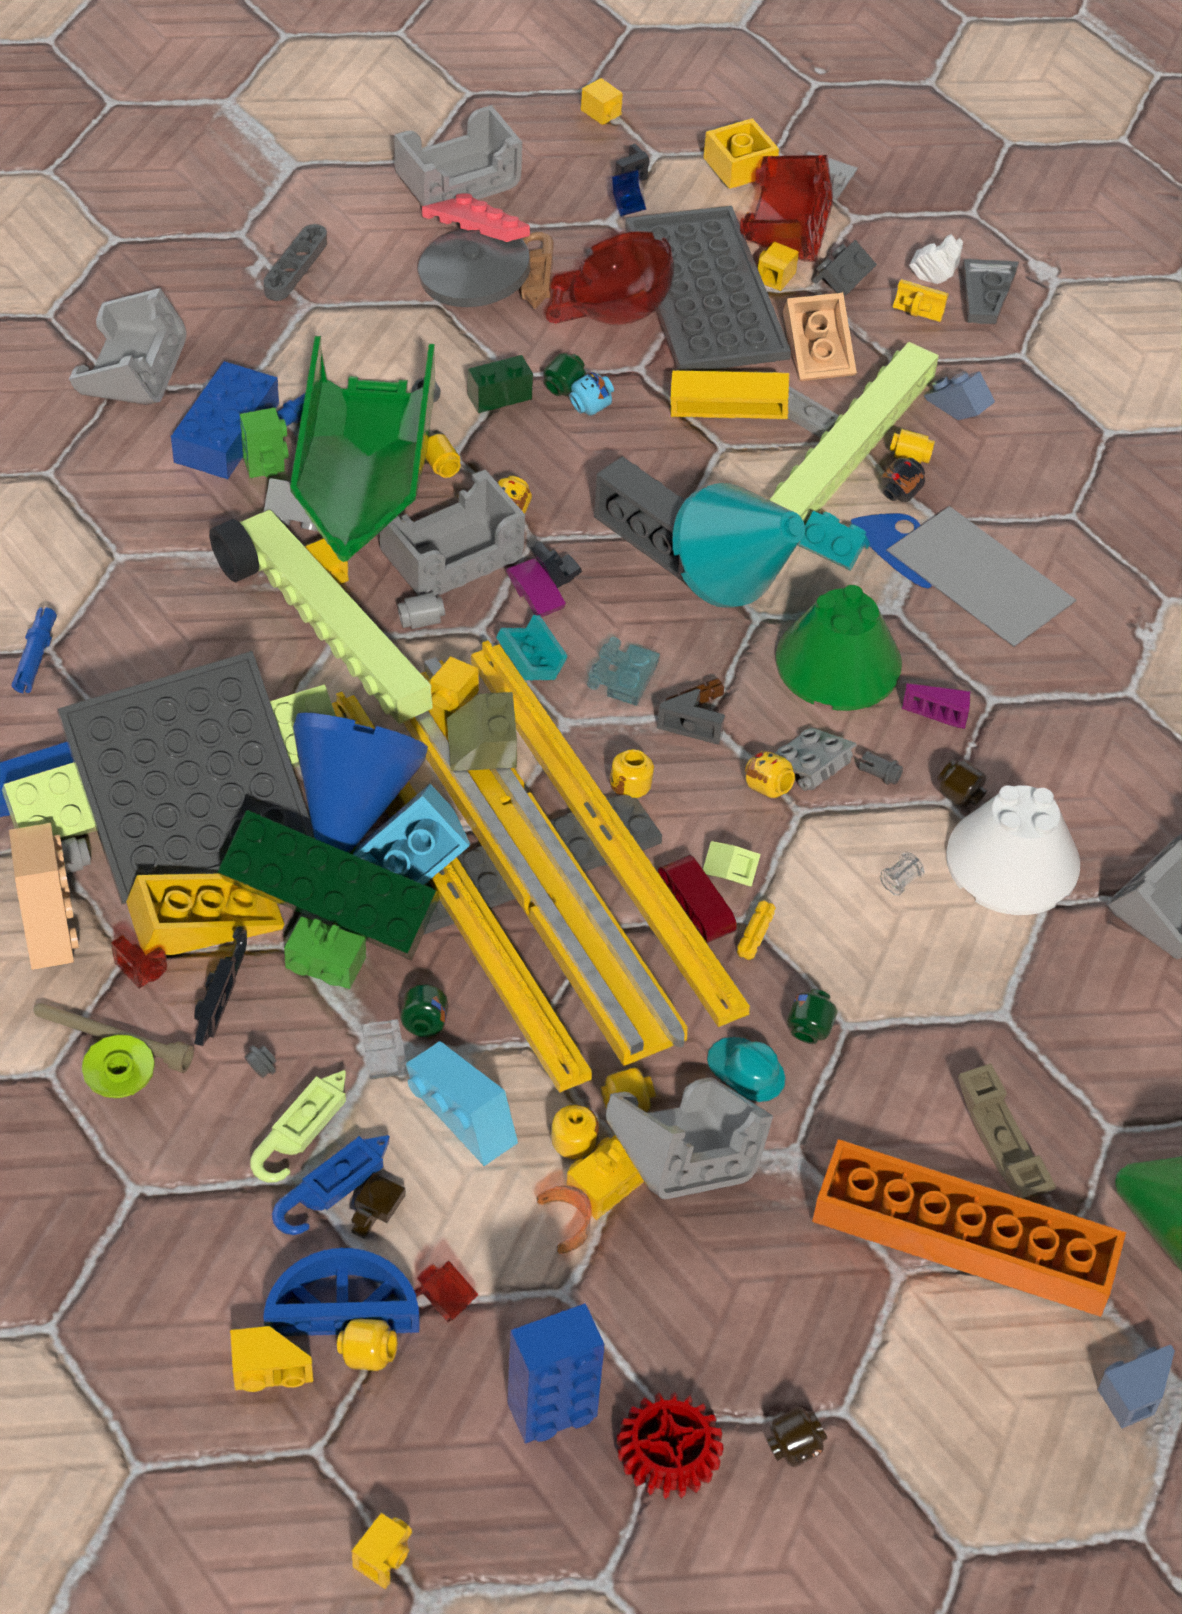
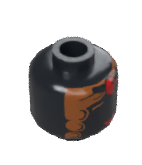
[881,458,925,502]

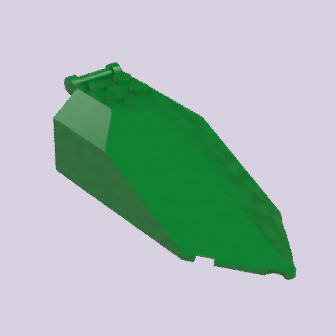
[290,336,435,562]

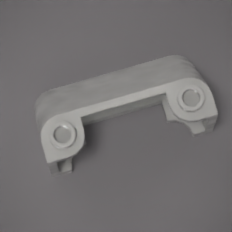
[69,288,186,405]
[1106,833,1182,959]
[606,1077,773,1199]

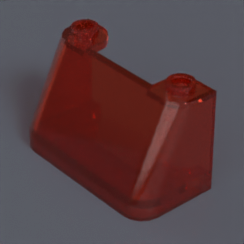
[740,155,833,262]

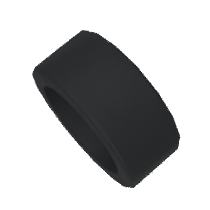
[209,519,259,582]

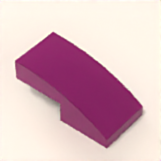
[506,558,566,617]

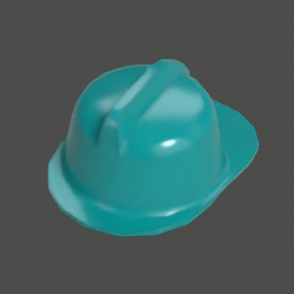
[707,1037,786,1102]

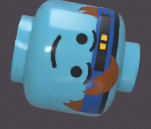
[569,372,614,416]

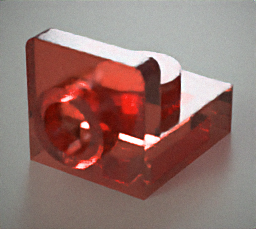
[111,935,167,989]
[414,1260,479,1322]

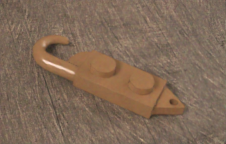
[521,232,554,309]

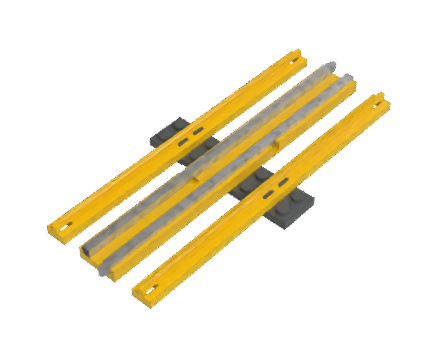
[332,640,750,1093]

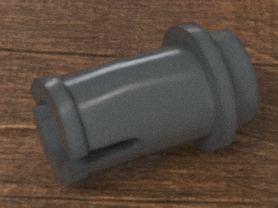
[859,751,903,785]

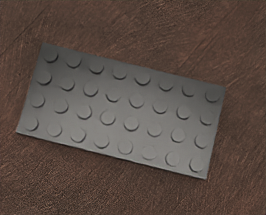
[625,206,791,371]

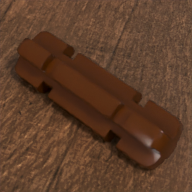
[665,678,725,705]

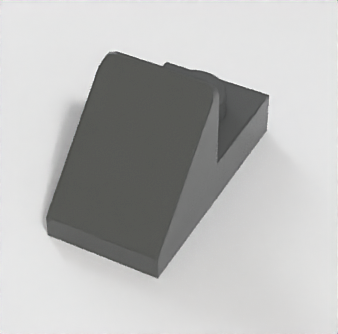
[657,689,725,745]

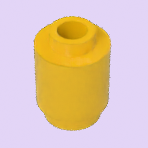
[890,429,935,464]
[425,434,461,478]

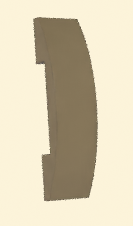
[958,1064,1056,1200]

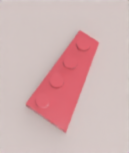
[422,193,530,242]

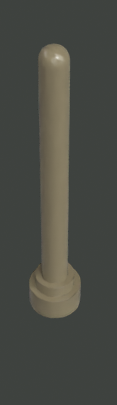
[33,1003,194,1073]

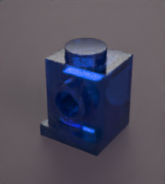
[612,170,646,217]

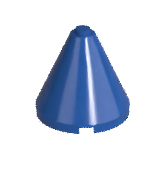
[293,713,428,853]

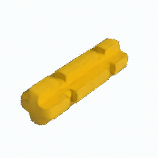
[737,900,776,960]

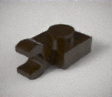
[351,1172,406,1238]

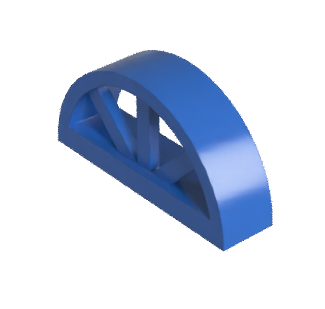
[263,1248,419,1336]

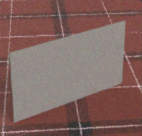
[887,506,1077,647]

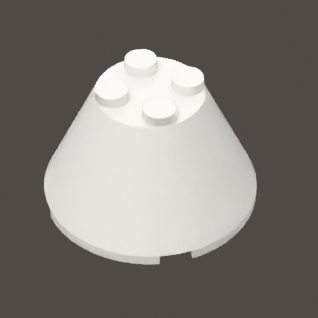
[946,785,1080,915]

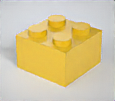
[703,118,779,189]

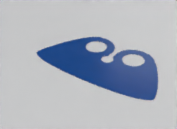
[851,513,932,589]

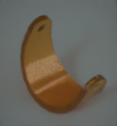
[536,1185,592,1254]

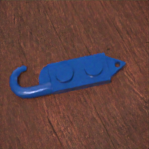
[272,1135,390,1235]

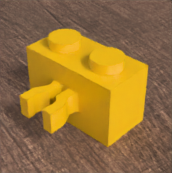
[566,1135,644,1220]

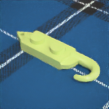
[250,1070,346,1183]

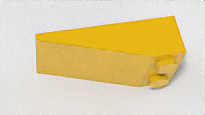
[126,874,285,956]

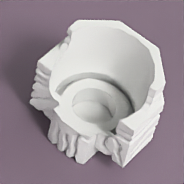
[909,234,963,284]

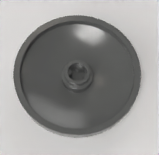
[418,229,531,307]

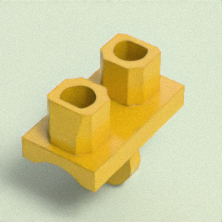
[892,279,949,322]

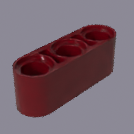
[658,855,737,943]

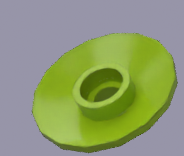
[81,1035,155,1098]

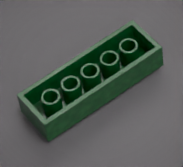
[217,810,440,961]

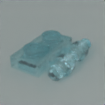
[587,637,660,706]

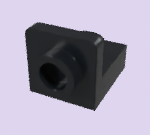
[615,143,650,189]
[530,542,582,588]

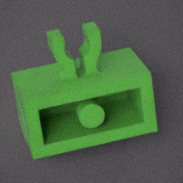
[239,408,289,478]
[284,916,366,989]

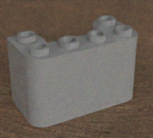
[394,105,522,206]
[380,470,525,598]

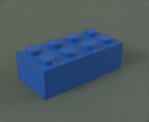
[171,361,279,479]
[507,1303,605,1444]

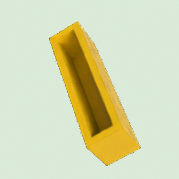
[670,370,789,419]

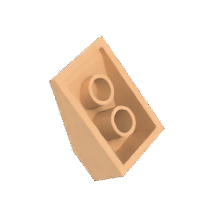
[783,293,857,381]

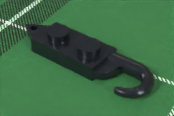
[194,925,247,1046]

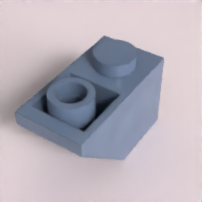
[924,371,995,421]
[1098,1344,1175,1429]

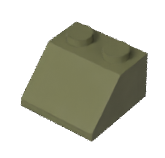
[447,692,517,771]

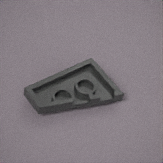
[963,259,1019,324]

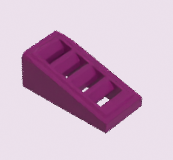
[902,683,971,729]

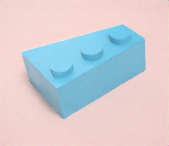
[406,1041,518,1166]

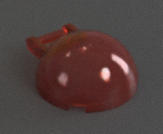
[546,231,674,325]

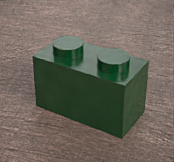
[467,355,533,414]

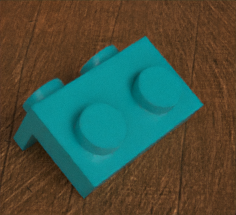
[798,511,870,571]
[496,615,567,681]

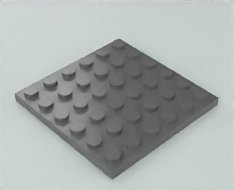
[57,651,314,905]

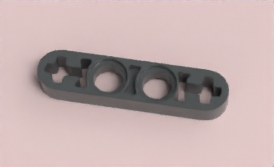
[263,224,327,301]

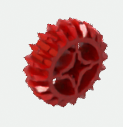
[617,1391,724,1500]

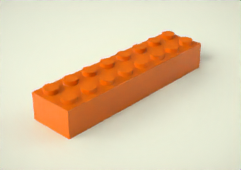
[812,1139,1126,1317]

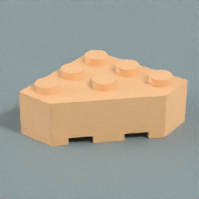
[9,823,79,970]

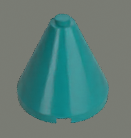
[673,483,805,608]

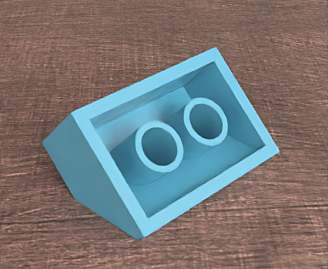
[352,784,470,885]

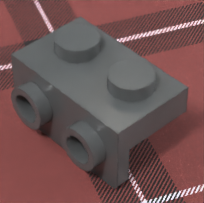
[812,240,877,296]

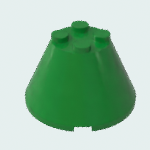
[776,585,902,711]

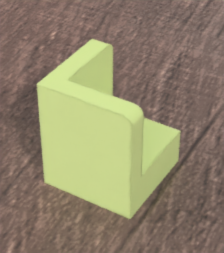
[703,841,761,887]

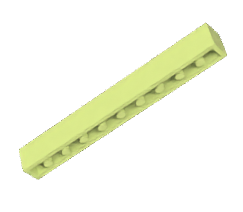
[769,342,939,525]
[240,510,433,724]

